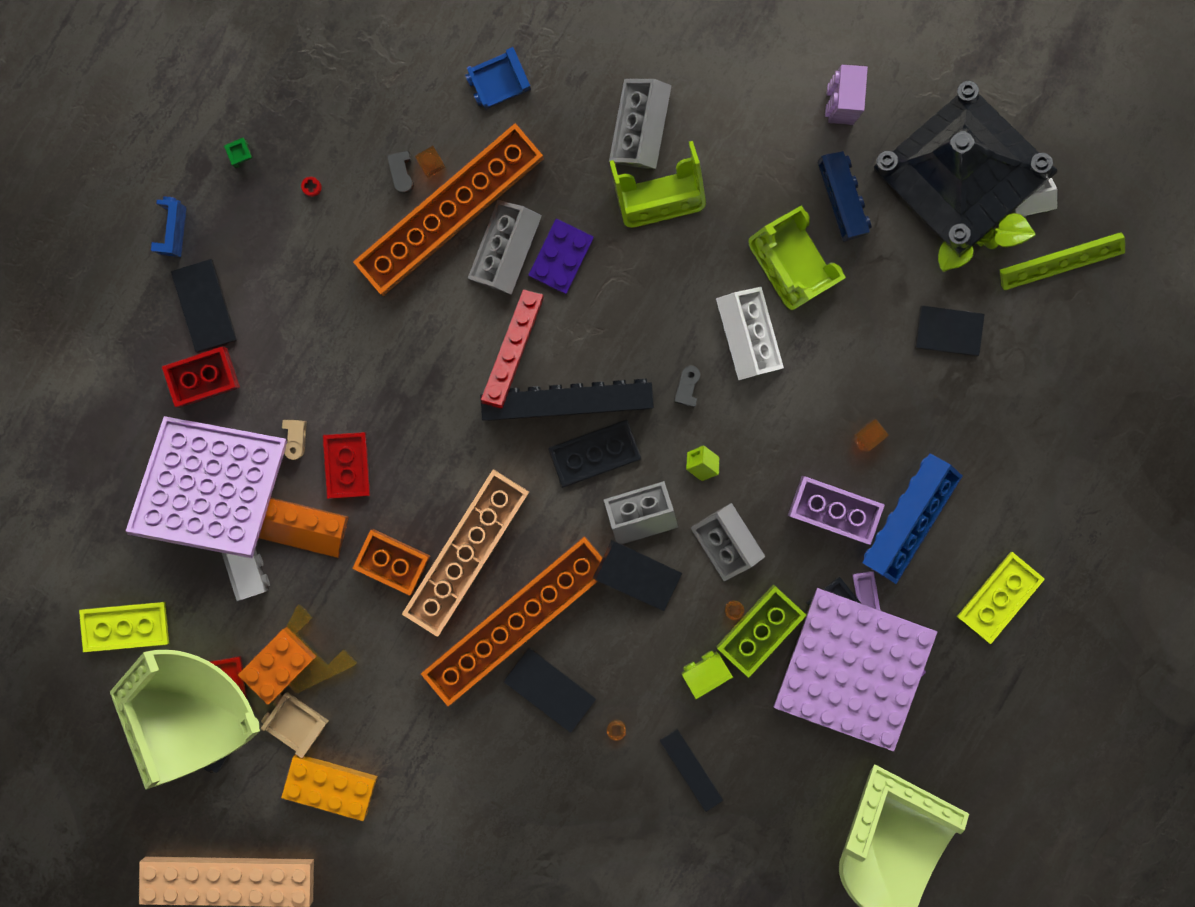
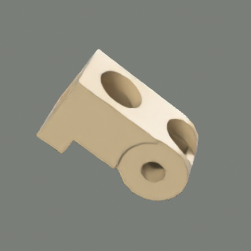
[282,420,307,460]

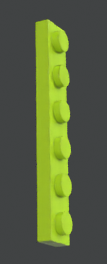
[1000,232,1125,290]

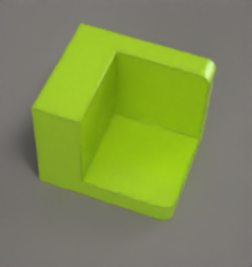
[686,445,719,481]

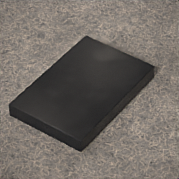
[915,306,985,356]

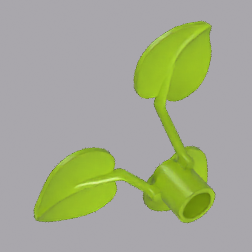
[938,213,1036,272]

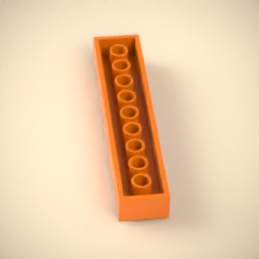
[353,123,544,296]
[421,536,603,706]

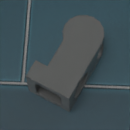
[387,151,414,194]
[674,366,700,407]

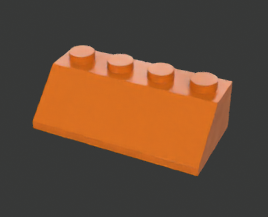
[258,498,349,558]

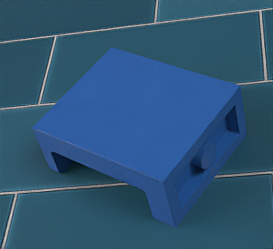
[465,47,531,110]
[151,197,186,257]

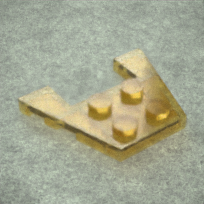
[286,604,357,693]

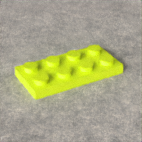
[957,552,1045,644]
[79,602,169,652]

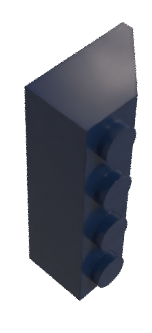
[817,151,872,242]

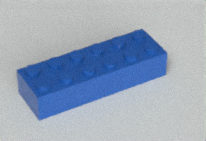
[862,453,963,584]

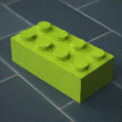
[716,585,806,678]

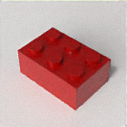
[162,346,240,408]

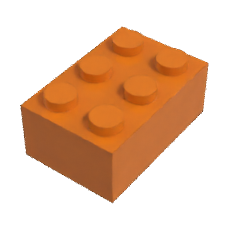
[352,529,430,596]
[238,627,317,705]

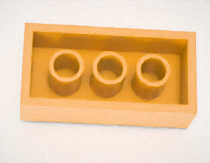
[281,754,378,821]

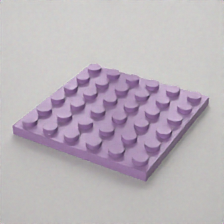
[126,416,287,558]
[773,588,937,751]

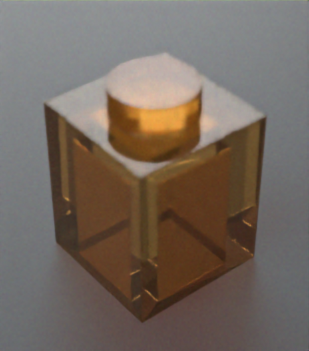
[415,146,445,178]
[854,419,889,451]

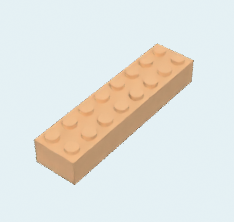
[402,469,530,637]
[139,857,314,907]

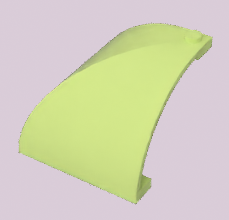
[110,650,260,790]
[839,764,969,907]

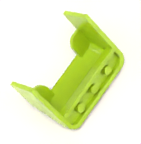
[609,141,706,228]

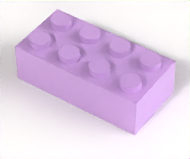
[825,65,868,125]
[788,476,885,545]

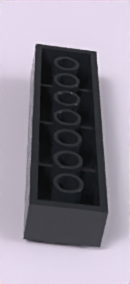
[480,379,654,421]

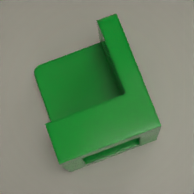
[224,137,253,168]

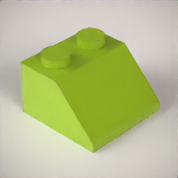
[681,651,733,699]

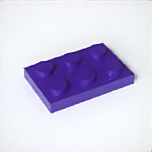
[528,218,594,294]

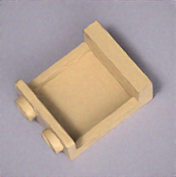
[261,692,329,758]

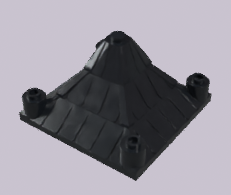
[874,81,1057,257]

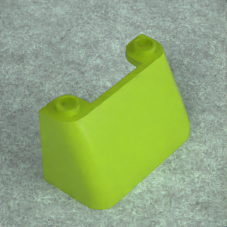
[748,205,846,310]

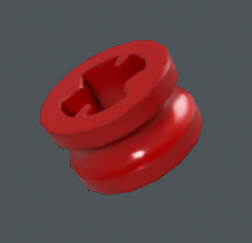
[301,176,322,197]

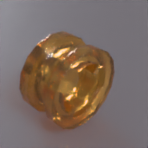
[725,600,744,620]
[607,720,626,741]

